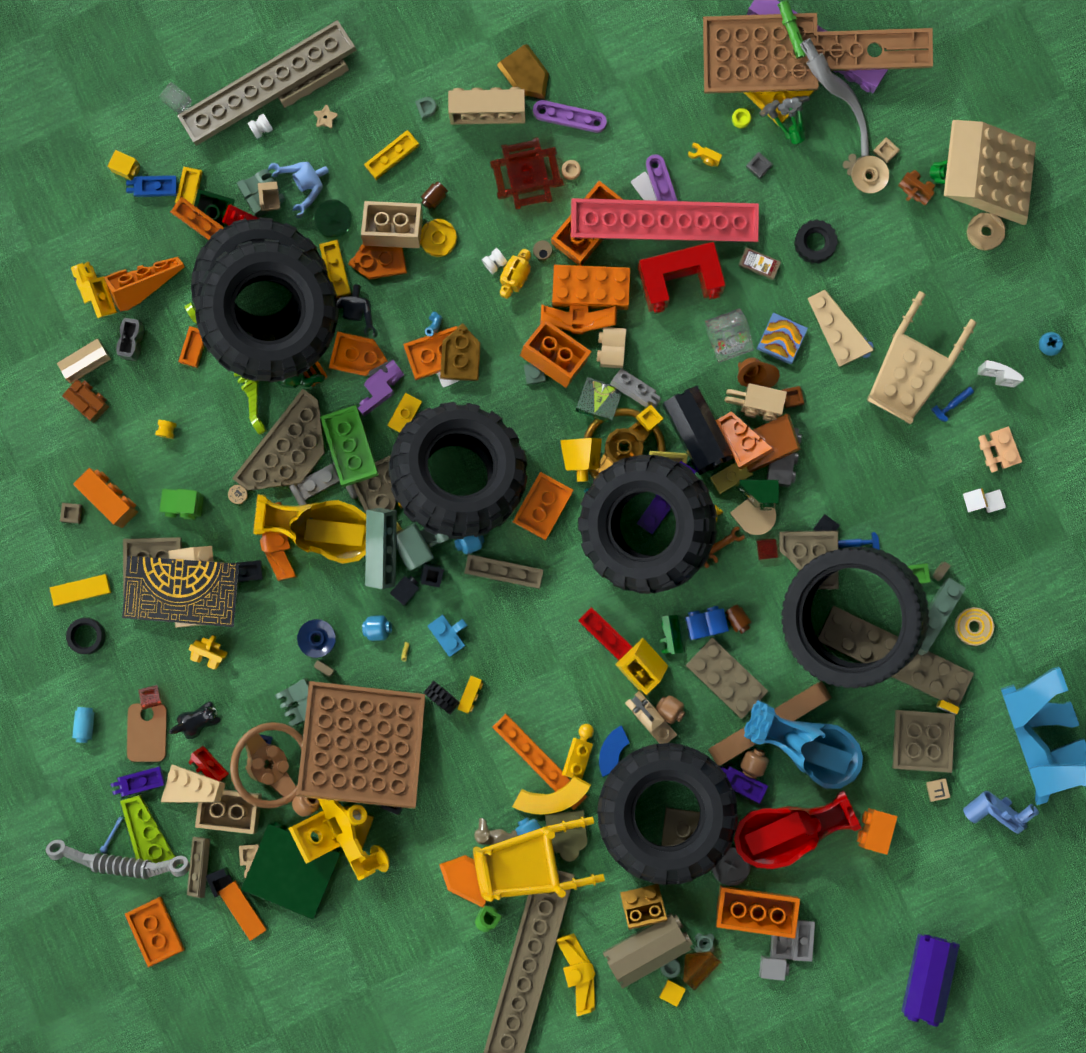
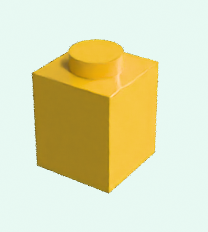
[107,150,140,180]

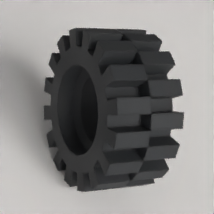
[423,681,460,715]

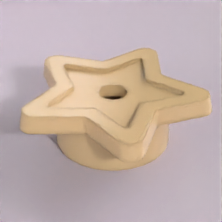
[314,105,338,128]

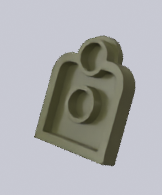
[545,810,587,862]

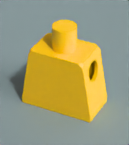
[560,438,602,482]

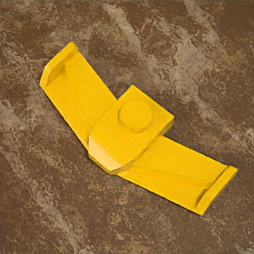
[556,933,595,1016]

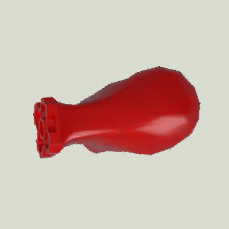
[734,790,862,869]

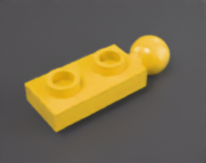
[562,724,594,779]

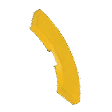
[512,775,591,815]

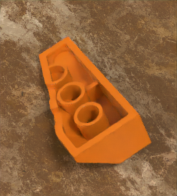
[104,257,185,312]

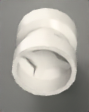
[247,113,273,139]
[481,248,507,274]

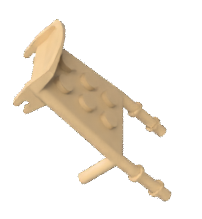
[867,291,977,424]

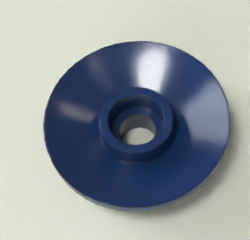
[297,619,336,658]

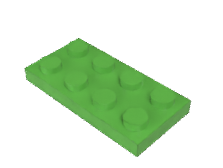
[320,405,379,488]

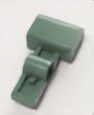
[396,523,449,570]

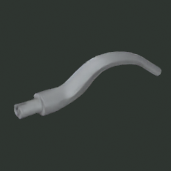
[800,38,869,157]

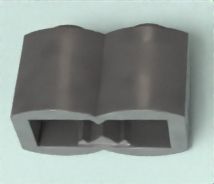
[116,318,144,361]

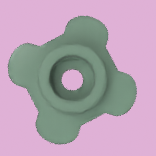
[695,933,714,953]

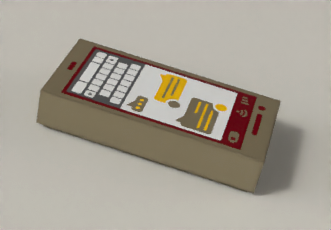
[738,247,781,280]

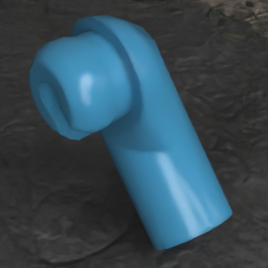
[425,312,442,336]

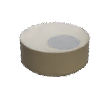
[533,240,552,260]

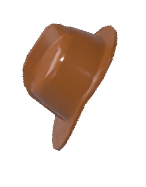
[737,357,780,388]

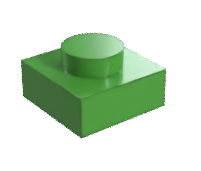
[907,563,931,584]

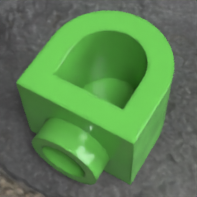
[475,906,501,932]

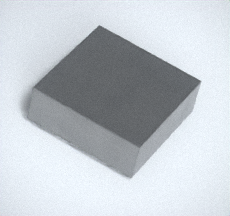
[746,152,773,179]

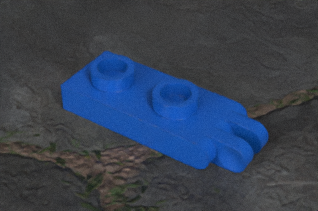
[126,176,177,197]

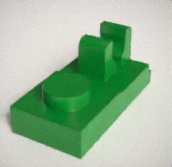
[660,615,683,654]

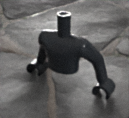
[337,284,378,338]

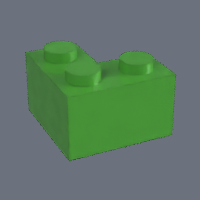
[159,489,204,520]

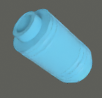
[72,707,95,743]

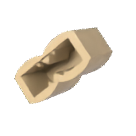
[597,327,626,369]

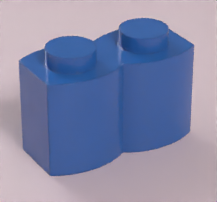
[685,606,729,641]

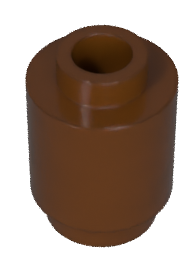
[421,181,448,210]
[725,604,752,634]

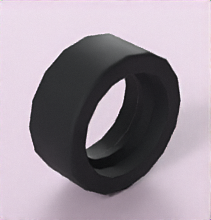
[66,618,105,654]

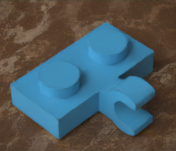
[428,615,468,657]

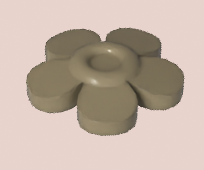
[843,154,862,176]

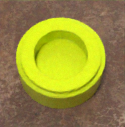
[732,108,751,128]

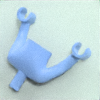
[268,162,329,218]

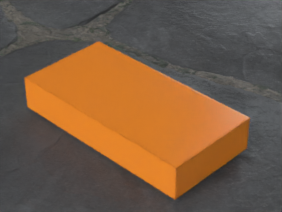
[178,326,205,368]

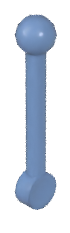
[100,816,124,853]

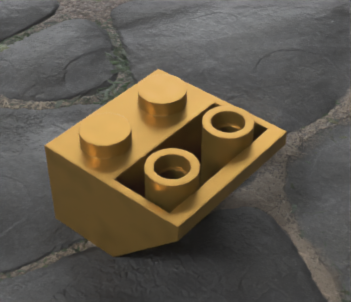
[620,884,667,930]

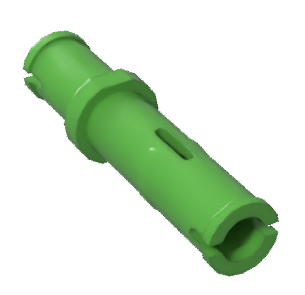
[777,0,806,59]

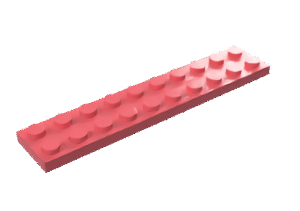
[571,198,759,242]

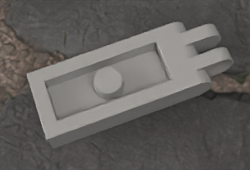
[610,368,661,408]

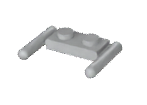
[289,463,358,519]

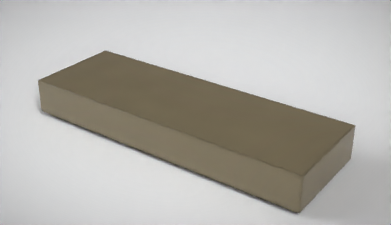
[187,837,210,898]

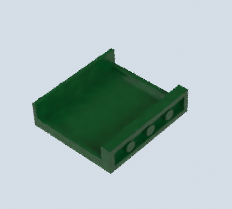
[241,821,342,920]

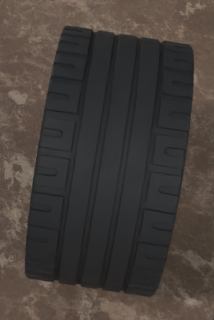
[781,547,929,688]

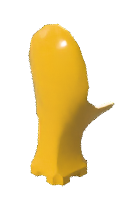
[253,494,366,564]

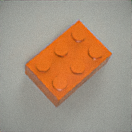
[520,319,592,388]
[73,468,138,528]

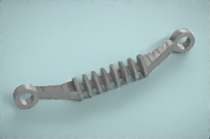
[46,840,190,879]

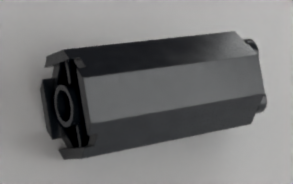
[662,386,733,476]

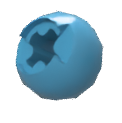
[1039,332,1063,356]

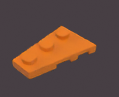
[715,411,774,469]

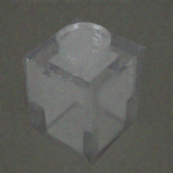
[159,82,192,114]

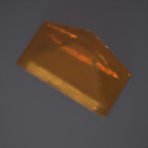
[683,952,721,990]

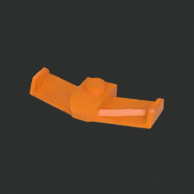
[540,304,617,334]
[260,502,297,581]

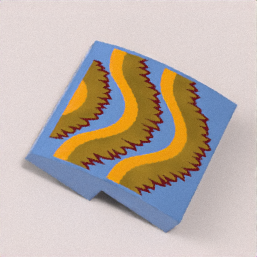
[757,313,808,364]

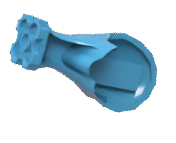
[744,700,863,789]

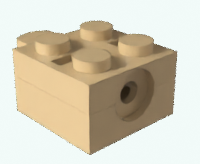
[724,383,787,421]

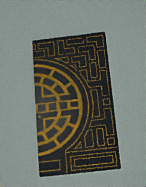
[122,556,239,627]

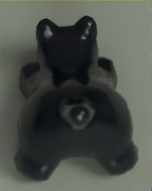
[169,701,221,739]

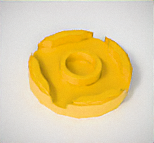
[420,219,457,257]

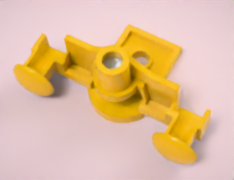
[288,799,390,881]

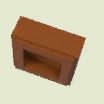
[781,386,804,409]

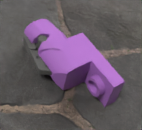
[358,360,404,417]

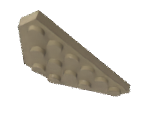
[232,389,325,491]

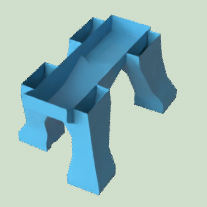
[1001,666,1086,805]

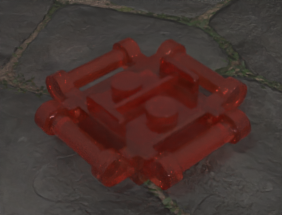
[490,137,564,210]

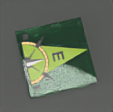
[575,377,622,423]

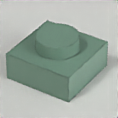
[524,364,546,385]

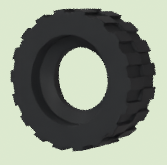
[794,220,838,264]

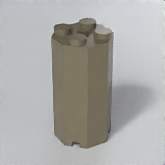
[603,913,693,989]

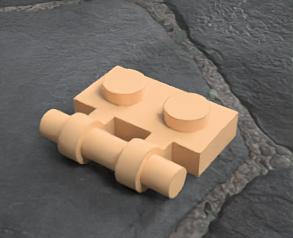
[978,426,1022,473]

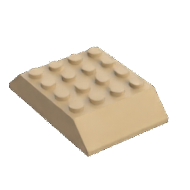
[944,120,1036,225]

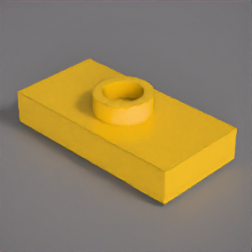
[387,392,423,433]

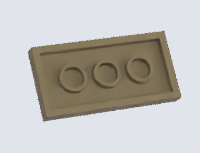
[685,638,768,719]

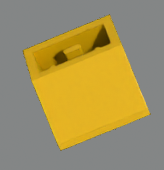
[615,638,668,695]

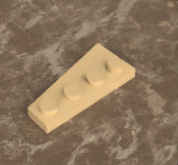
[808,290,874,367]
[161,765,226,803]

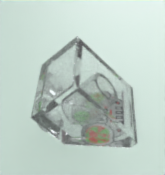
[704,308,754,363]

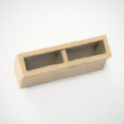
[57,339,111,384]

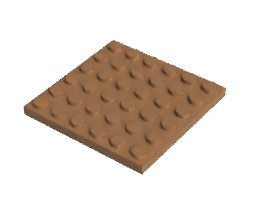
[296,681,425,809]

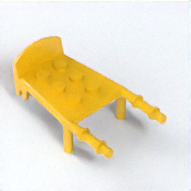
[473,816,605,902]

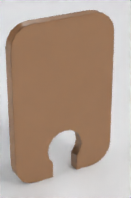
[127,703,167,762]

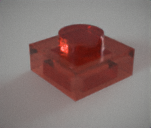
[756,539,778,560]
[138,685,162,709]

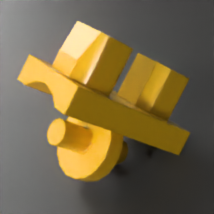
[189,635,228,670]

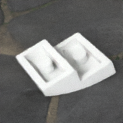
[977,360,1024,388]

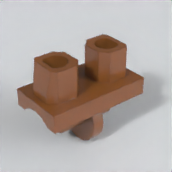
[898,170,936,205]

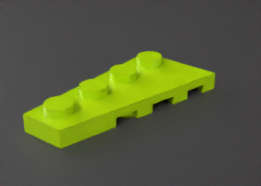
[120,795,180,865]

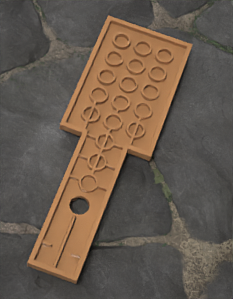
[703,13,933,94]

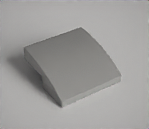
[770,920,815,962]

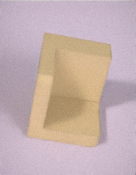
[258,182,280,211]

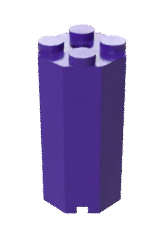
[901,933,960,1027]

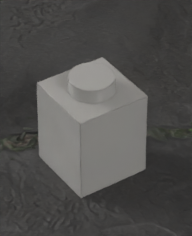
[759,956,789,981]

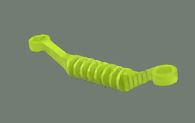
[184,302,266,435]

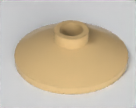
[851,156,889,194]

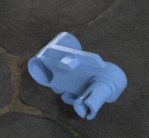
[963,791,1039,834]

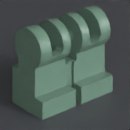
[237,169,285,218]
[275,678,309,727]

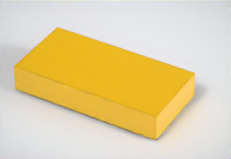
[175,167,203,204]

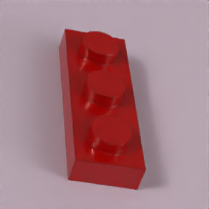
[578,607,632,660]

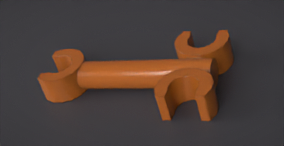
[704,527,745,568]

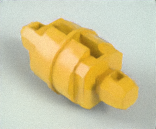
[500,249,531,299]

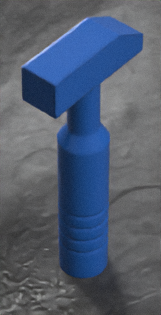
[931,386,974,422]
[838,532,880,550]

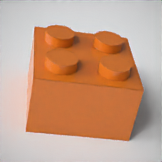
[857,808,898,855]

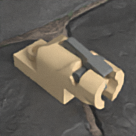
[625,691,677,744]

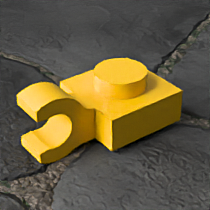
[688,143,722,167]

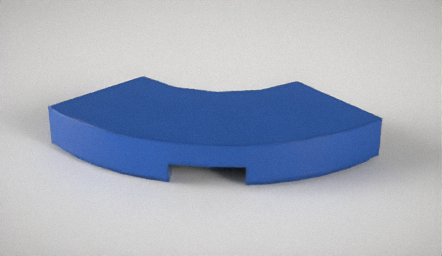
[599,725,630,777]

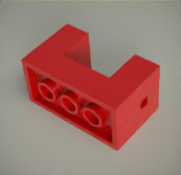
[638,242,725,313]

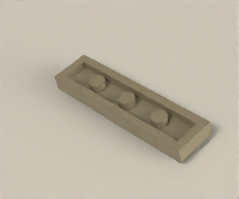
[278,59,349,108]
[464,554,543,589]

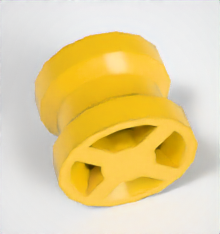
[155,420,177,439]

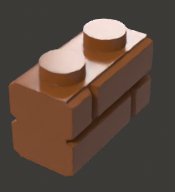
[62,379,109,423]

